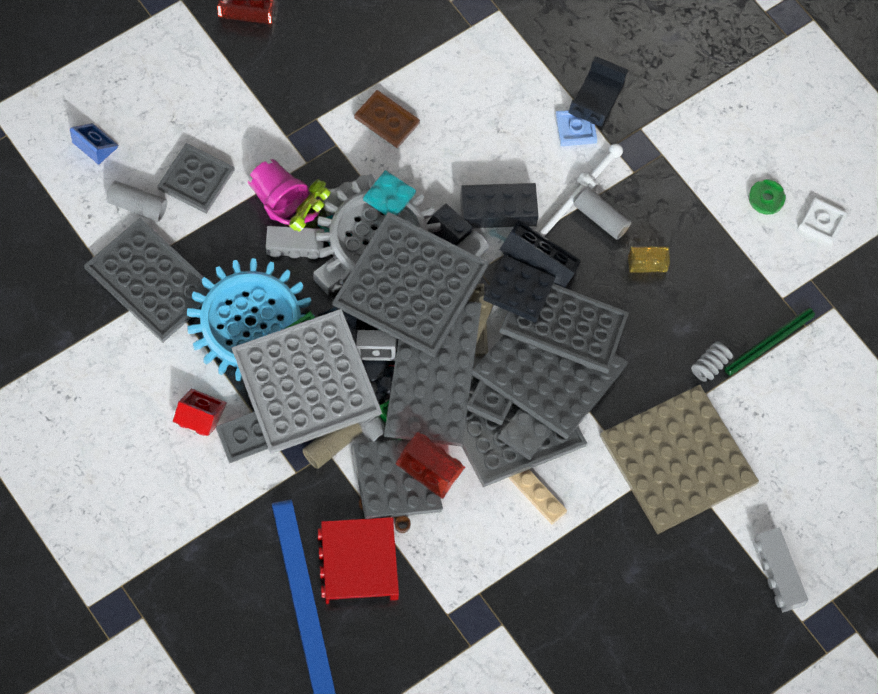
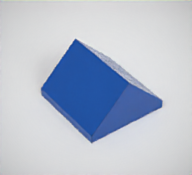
[70,123,119,165]

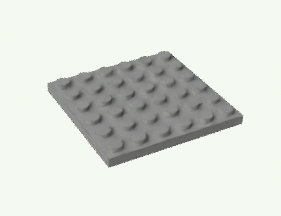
[232,309,382,454]

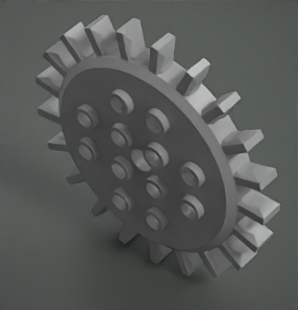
[316,178,441,285]

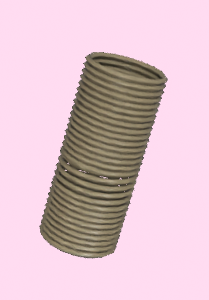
[303,423,362,469]

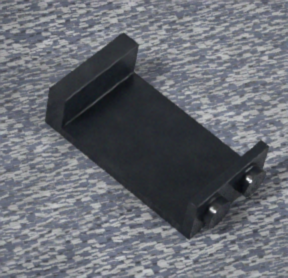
[568,56,628,127]

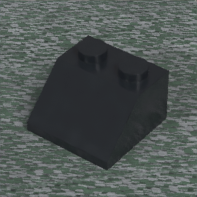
[427,203,473,246]

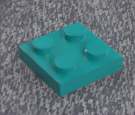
[363,170,416,216]

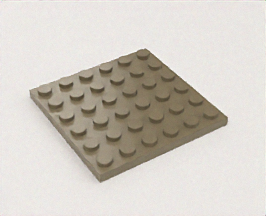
[600,385,759,534]

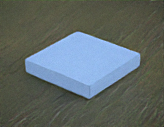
[556,110,597,146]

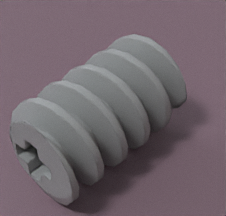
[691,341,733,382]

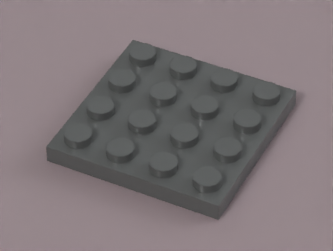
[351,439,443,519]

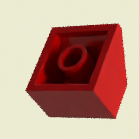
[173,388,227,436]

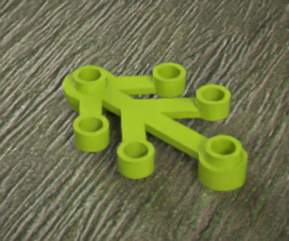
[289,179,331,232]

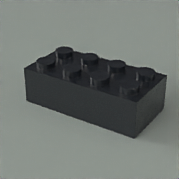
[460,183,539,228]

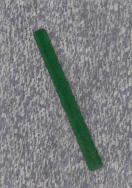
[724,308,815,376]

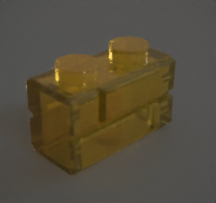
[629,247,670,272]

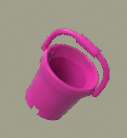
[248,159,320,225]

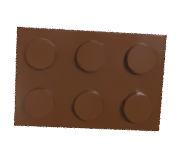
[354,90,420,149]

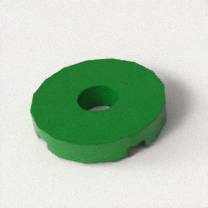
[748,179,786,215]

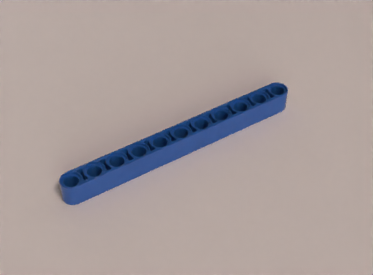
[272,499,335,694]

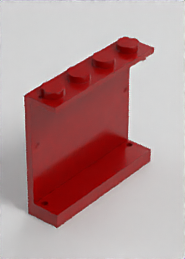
[318,517,399,604]

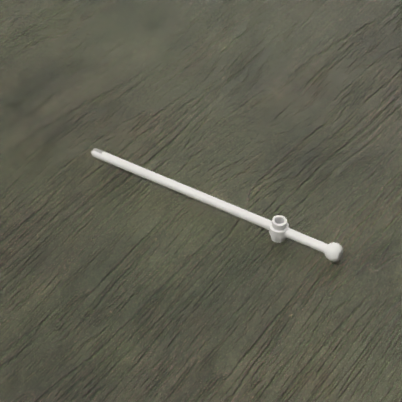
[485,144,623,293]

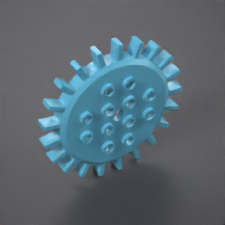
[187,258,311,381]

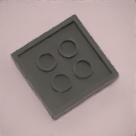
[157,143,235,214]

